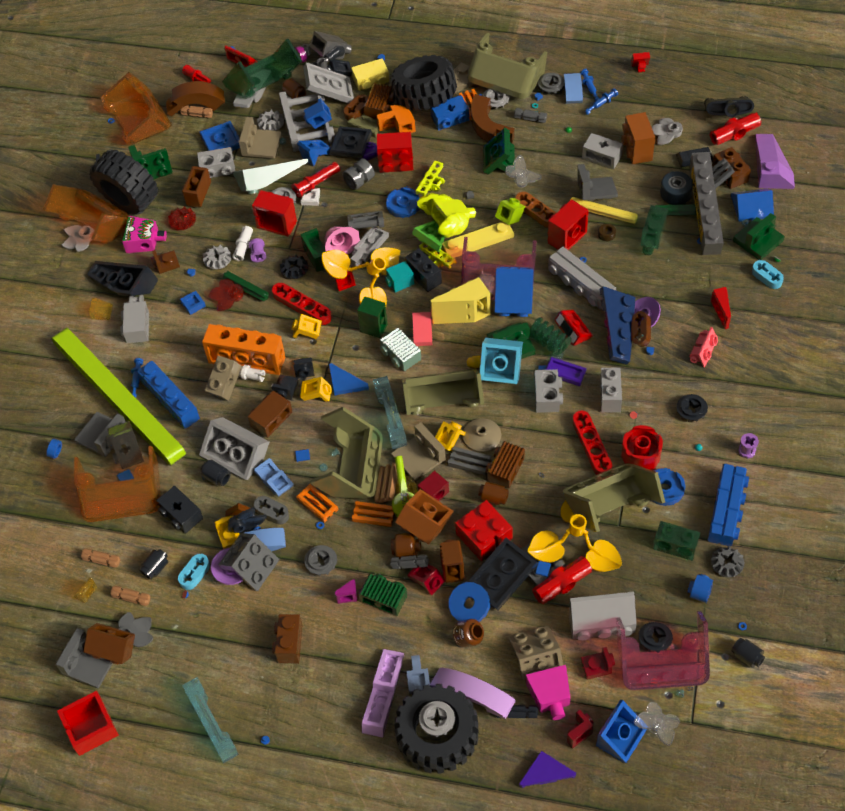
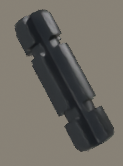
[496,705,538,718]

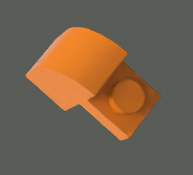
[376,105,416,133]

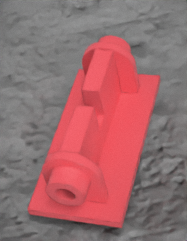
[689,327,718,368]

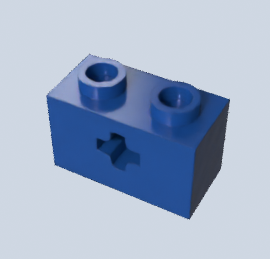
[430,95,469,130]

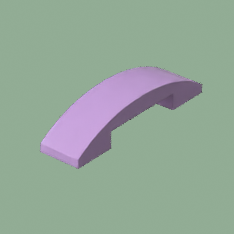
[430,667,515,719]

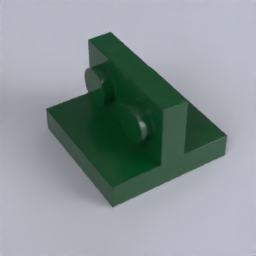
[483,127,515,175]
[733,213,785,260]
[487,322,535,359]

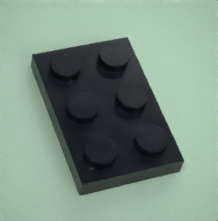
[468,538,538,611]

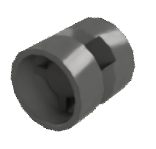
[342,158,375,191]

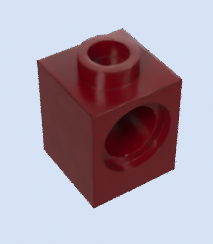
[418,470,449,501]

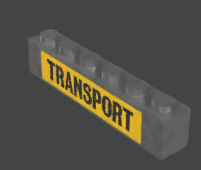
[690,152,723,255]

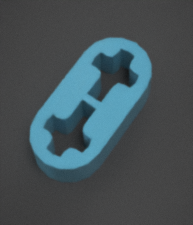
[752,260,784,289]
[178,554,210,590]

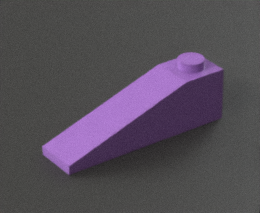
[755,134,795,189]

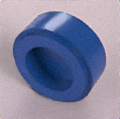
[47,439,62,459]

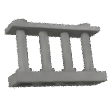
[279,92,335,152]

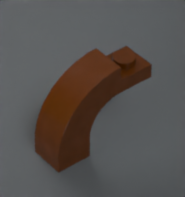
[166,81,225,117]
[471,94,515,143]

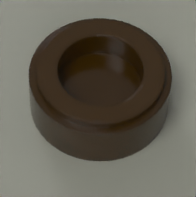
[598,224,616,242]

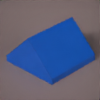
[731,189,774,222]
[596,700,648,763]

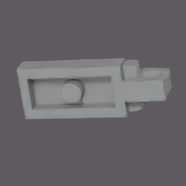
[350,226,389,267]

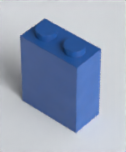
[495,266,534,317]

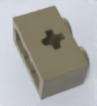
[205,356,242,401]

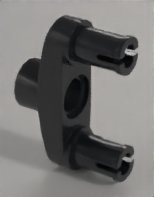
[704,96,754,117]

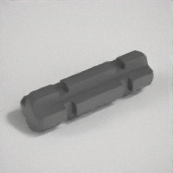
[514,108,547,123]
[390,555,429,569]

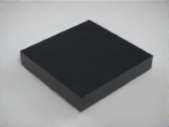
[330,126,372,158]

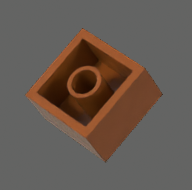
[621,112,655,164]
[395,489,454,545]

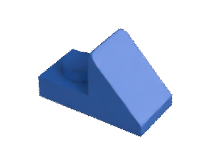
[297,140,331,166]

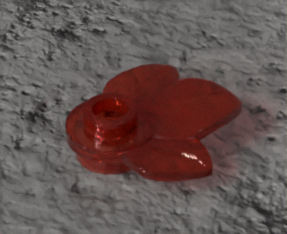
[208,279,243,311]

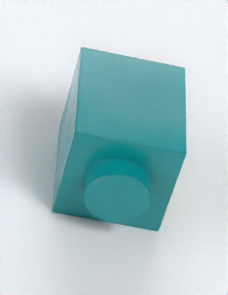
[385,261,414,292]

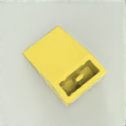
[430,277,491,324]

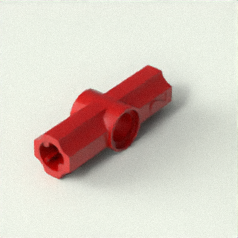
[709,112,761,145]
[532,556,592,605]

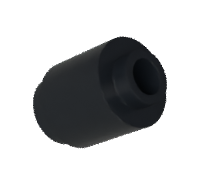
[201,460,231,486]
[139,549,169,580]
[731,638,765,668]

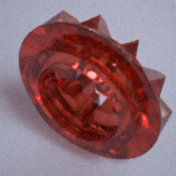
[168,206,196,230]

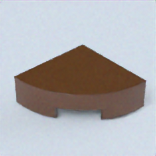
[225,503,250,517]

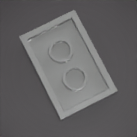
[303,62,354,103]

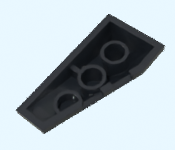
[87,261,158,296]

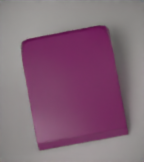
[335,579,358,604]

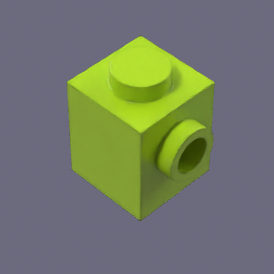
[495,198,525,225]

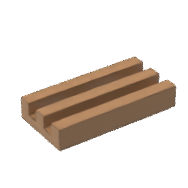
[374,462,397,504]

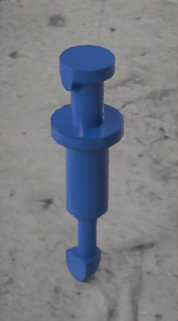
[580,69,600,101]
[585,88,618,115]
[131,358,144,398]

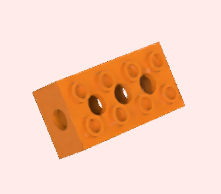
[202,324,286,375]

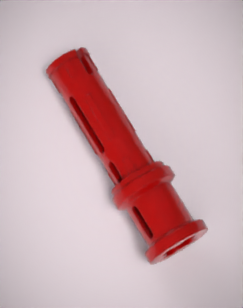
[291,162,340,198]

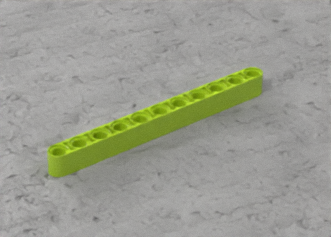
[51,327,186,466]

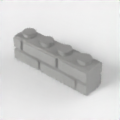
[548,247,616,309]

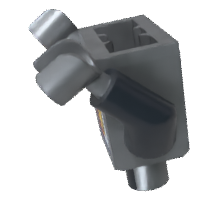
[301,31,351,69]

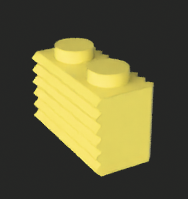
[351,58,389,91]

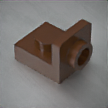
[151,250,180,274]

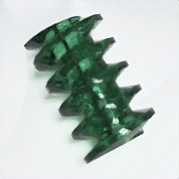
[530,317,572,355]

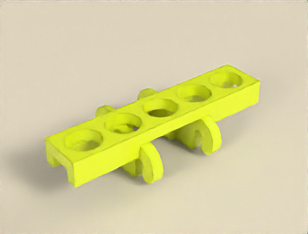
[416,161,445,196]
[419,242,457,269]

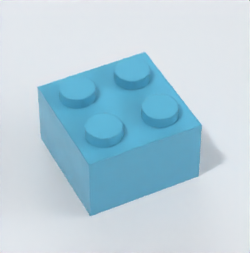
[480,338,523,384]

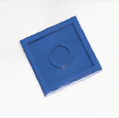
[199,121,240,151]

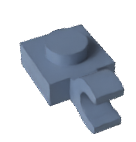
[407,655,430,694]

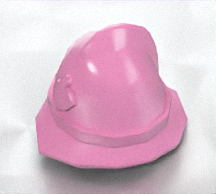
[324,226,360,255]

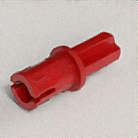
[182,64,211,83]

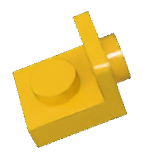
[291,314,322,339]
[300,377,332,402]
[435,421,466,451]
[214,516,240,549]

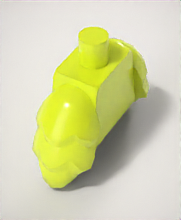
[417,193,476,238]

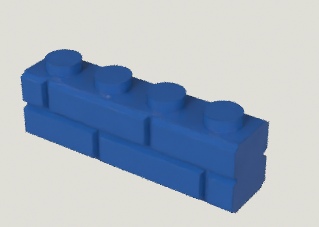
[137,361,200,429]
[708,464,749,546]

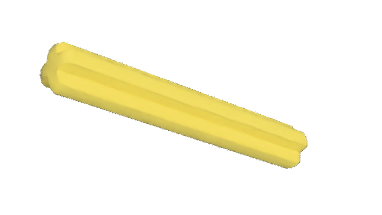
[570,197,638,224]

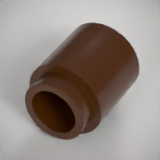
[282,78,306,99]
[478,482,509,506]

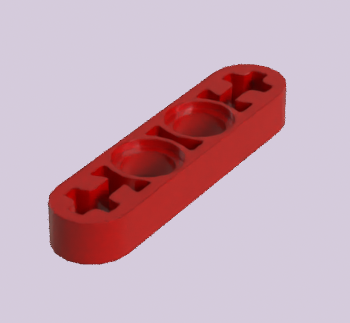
[272,283,332,325]
[573,410,612,475]

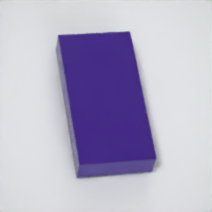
[546,357,587,386]

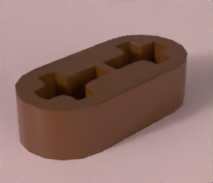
[344,95,368,121]
[631,311,651,347]

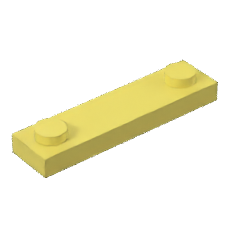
[442,222,514,258]

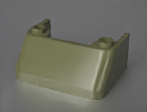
[467,33,547,99]
[401,369,484,415]
[310,407,383,499]
[563,463,665,532]

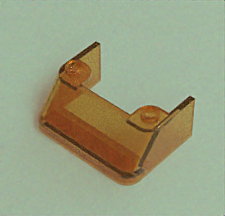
[43,184,130,244]
[74,446,160,522]

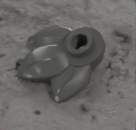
[118,612,153,647]

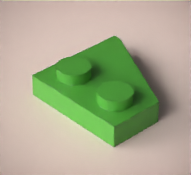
[412,220,445,252]

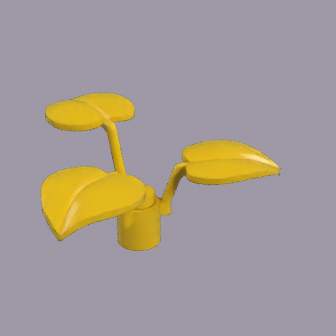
[321,248,400,306]
[527,500,622,572]

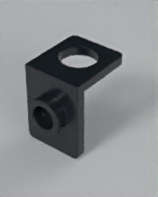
[293,357,315,379]

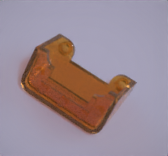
[100,72,172,144]

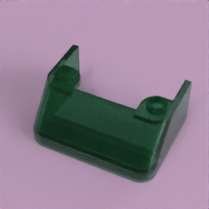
[222,39,302,99]

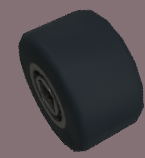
[660,171,693,205]

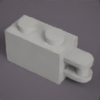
[120,295,149,343]

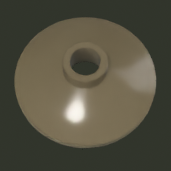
[463,418,501,452]

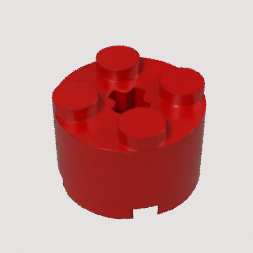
[621,425,663,470]

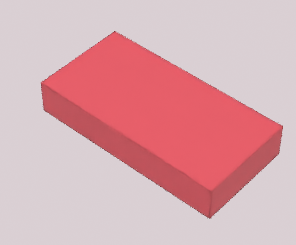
[412,312,433,346]

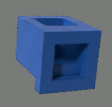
[304,98,332,129]

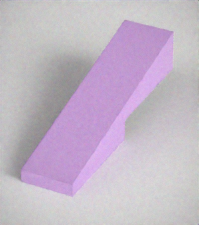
[362,649,404,737]

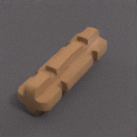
[180,105,213,118]
[81,548,121,568]
[110,585,151,606]

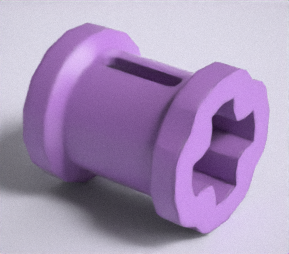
[249,238,266,262]
[738,433,759,459]

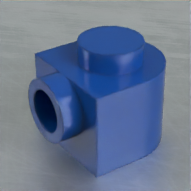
[687,574,713,603]

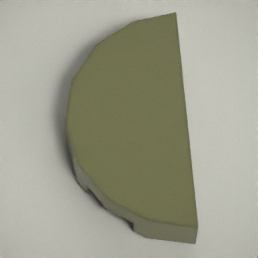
[347,116,378,138]

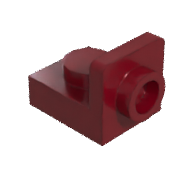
[408,564,444,595]
[581,647,615,680]
[567,709,594,749]

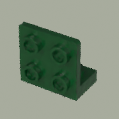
[128,145,173,180]

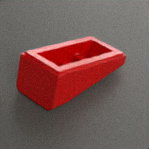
[711,287,731,329]

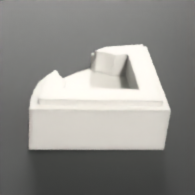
[301,188,320,206]

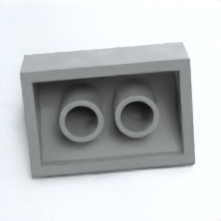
[199,417,270,480]
[569,592,636,641]

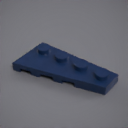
[599,286,636,365]

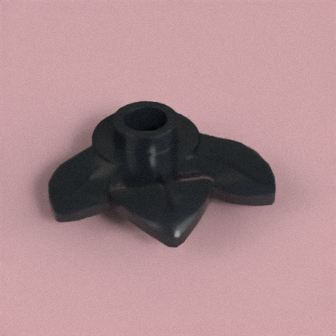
[227,507,267,533]

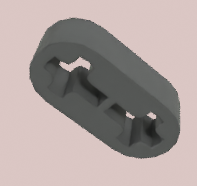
[254,496,289,524]

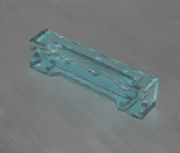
[373,376,407,449]
[182,677,239,763]

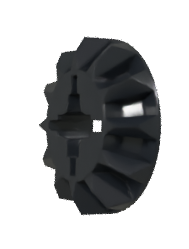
[280,254,308,279]
[677,394,708,422]
[638,622,673,653]

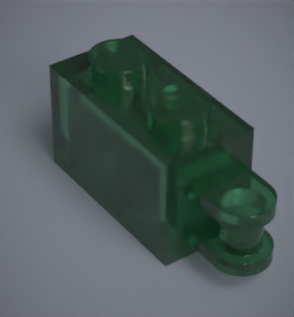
[641,205,668,256]

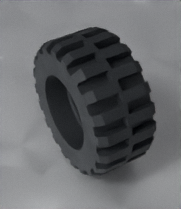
[390,55,457,111]
[89,149,158,215]
[394,684,479,774]

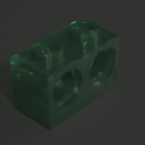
[653,521,701,561]

